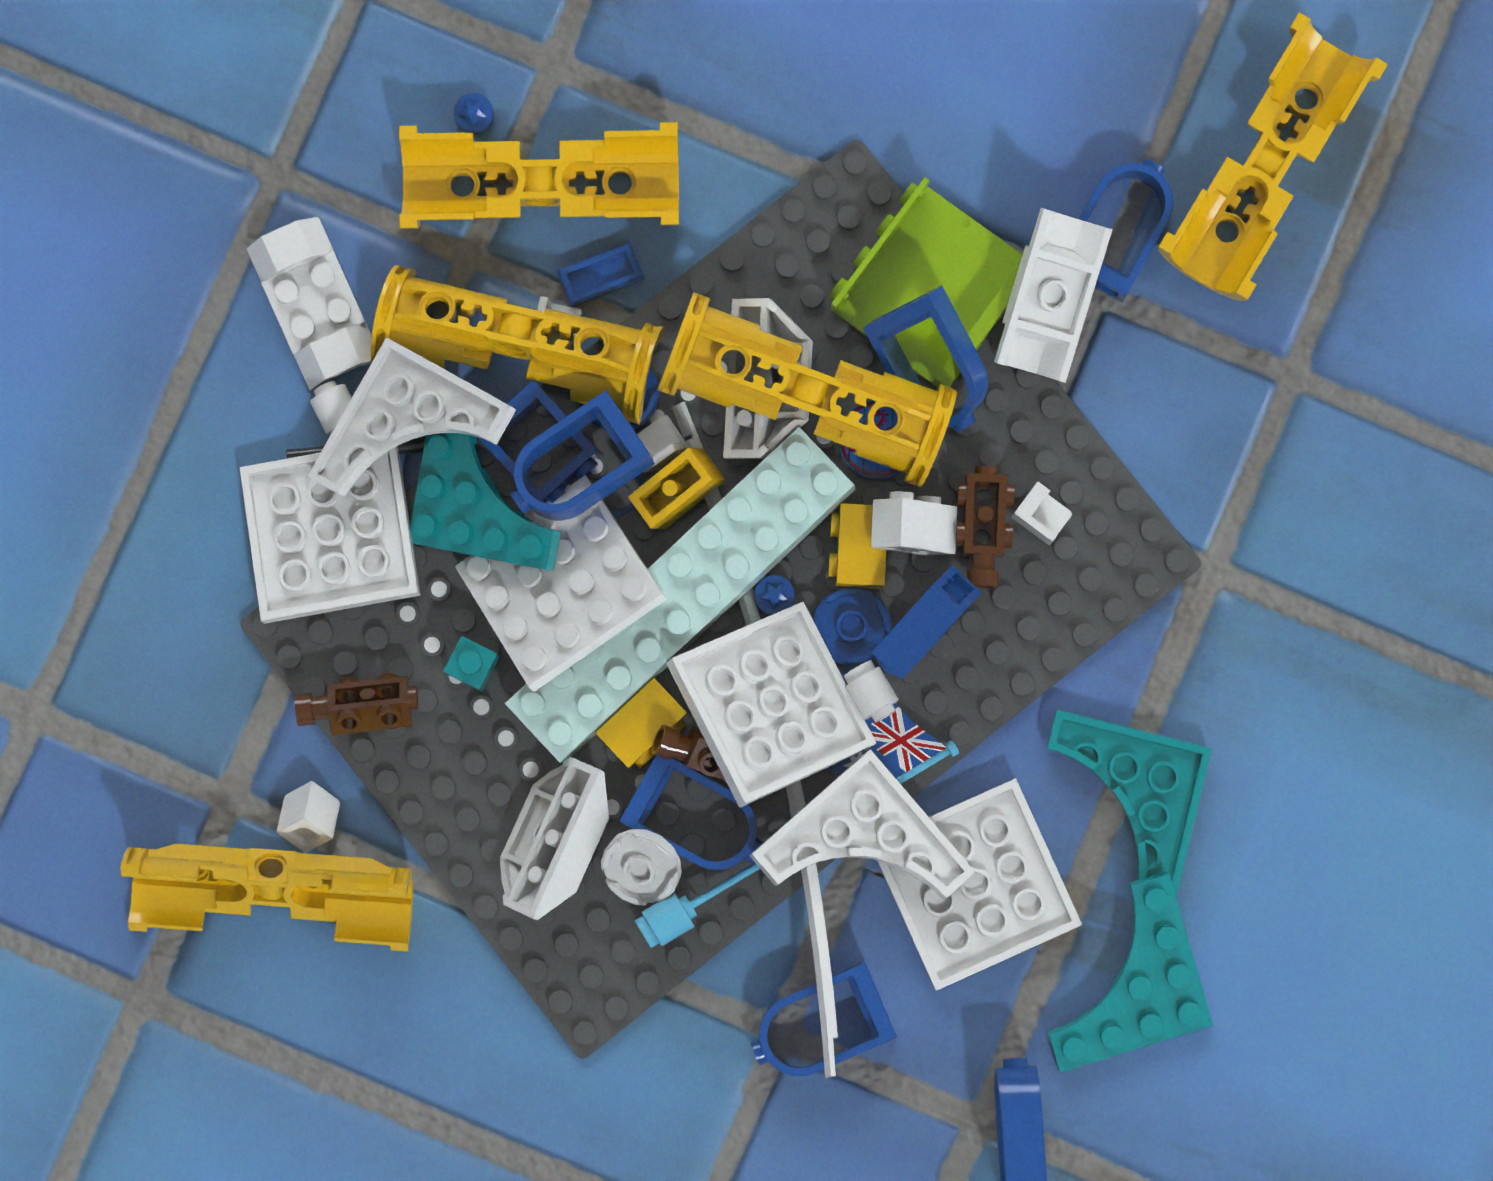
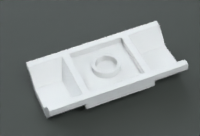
[994,208,1113,383]
[247,217,372,392]

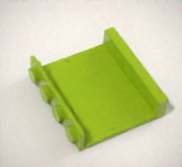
[829,177,1022,388]

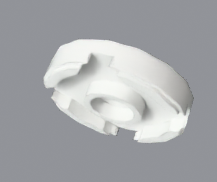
[601,829,682,906]

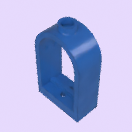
[1079,159,1173,302]
[863,285,988,432]
[510,390,655,521]
[619,756,764,870]
[750,962,897,1076]
[994,1058,1047,1181]

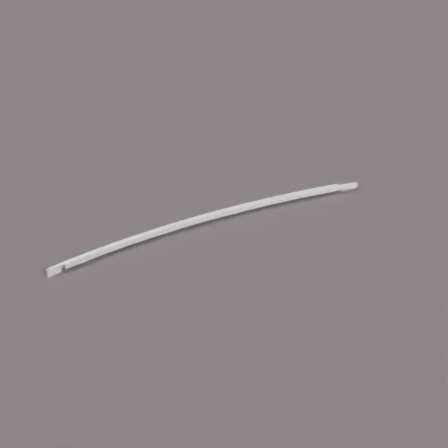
[672,402,838,1079]

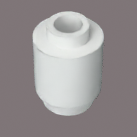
[310,381,352,436]
[843,660,899,723]

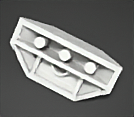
[723,298,813,459]
[500,757,609,920]

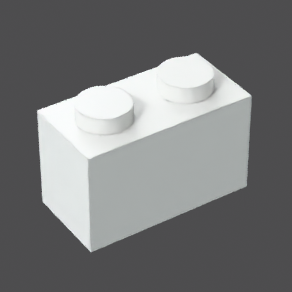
[871,491,957,556]

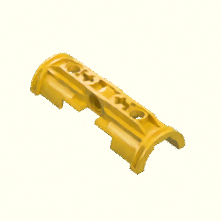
[1158,12,1388,301]
[399,122,679,229]
[370,265,666,425]
[657,292,957,487]
[120,844,414,952]

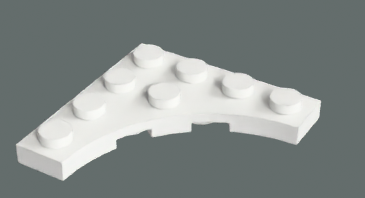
[308,337,516,497]
[749,749,975,899]

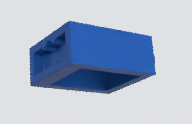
[477,380,600,503]
[872,565,982,680]

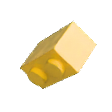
[628,448,726,529]
[828,503,887,589]
[595,678,687,769]

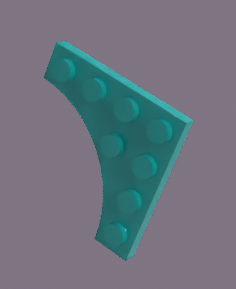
[410,433,561,571]
[1046,710,1212,897]
[1047,871,1213,1073]

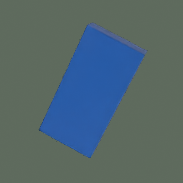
[557,241,645,308]

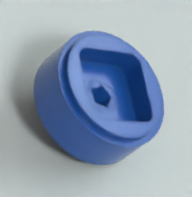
[454,93,494,135]
[755,575,795,616]

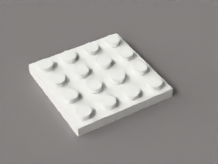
[240,446,420,624]
[455,475,667,692]
[666,602,876,808]
[877,778,1082,991]

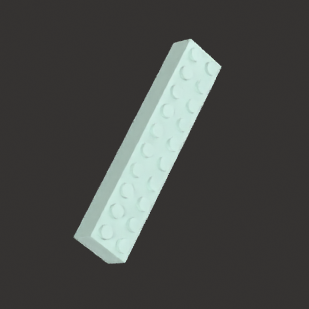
[505,427,856,763]

